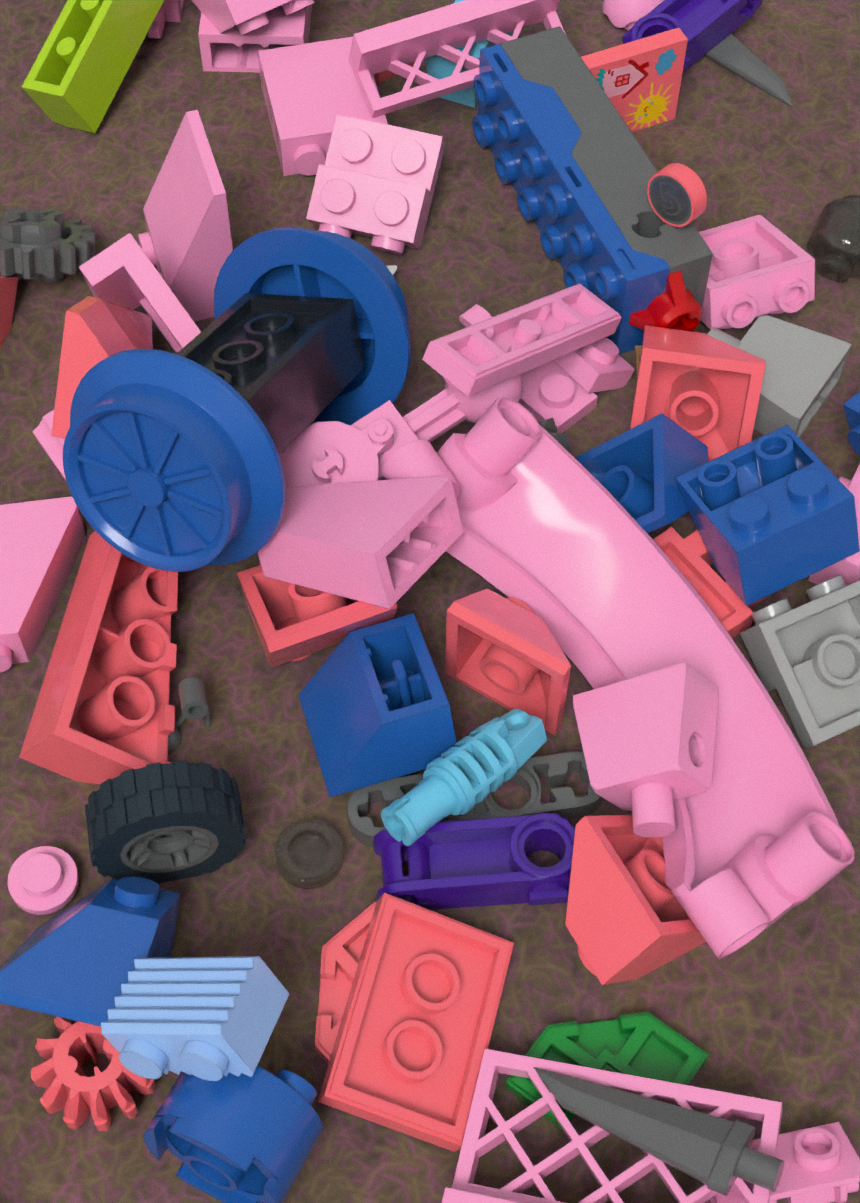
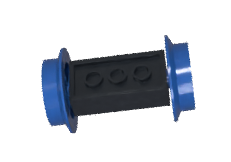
[63,227,411,572]

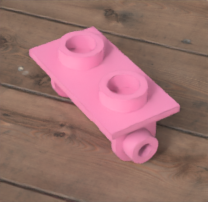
[705,1122,860,1203]

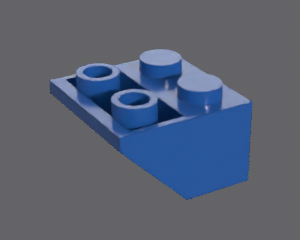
[675,425,860,606]
[298,613,457,798]

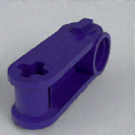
[622,0,763,72]
[373,813,575,910]

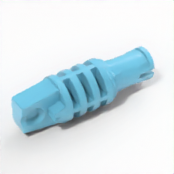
[381,708,547,846]

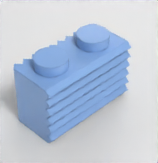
[101,956,289,1081]

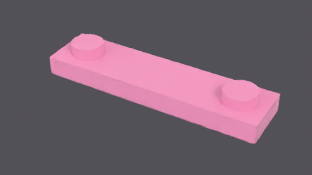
[422,284,622,397]

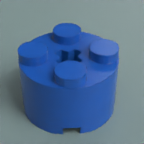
[143,1066,323,1203]

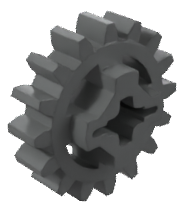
[0,207,96,283]

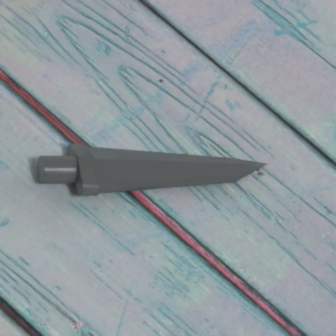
[705,34,794,108]
[533,1067,784,1196]

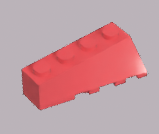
[19,531,178,784]

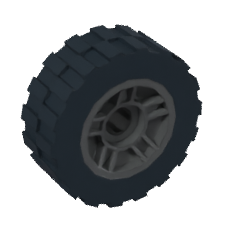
[85,761,247,884]

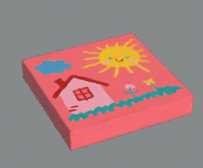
[581,28,688,132]

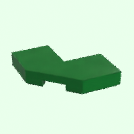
[504,1012,709,1132]

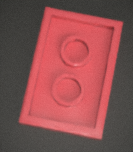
[317,893,514,1152]

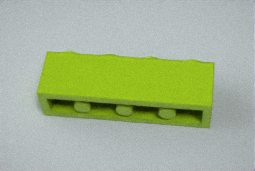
[22,0,164,133]

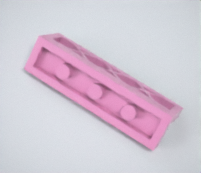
[348,0,566,118]

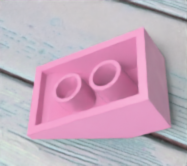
[138,110,233,321]

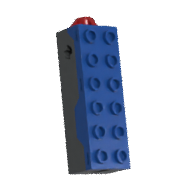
[472,26,713,354]

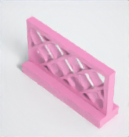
[442,1049,783,1203]

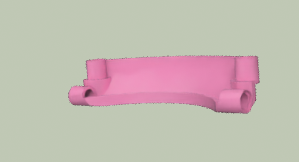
[382,397,855,959]

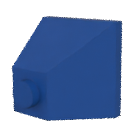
[575,413,709,533]
[0,877,181,1027]

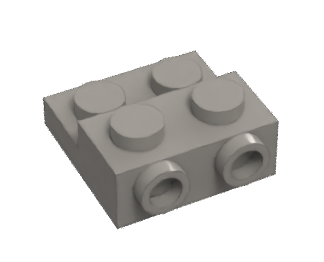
[740,575,860,748]

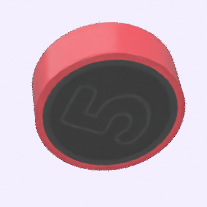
[647,163,707,227]

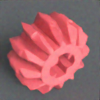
[31,1016,156,1132]

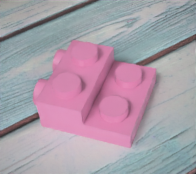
[306,114,446,255]
[699,215,815,330]

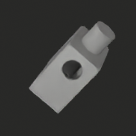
[707,315,852,438]

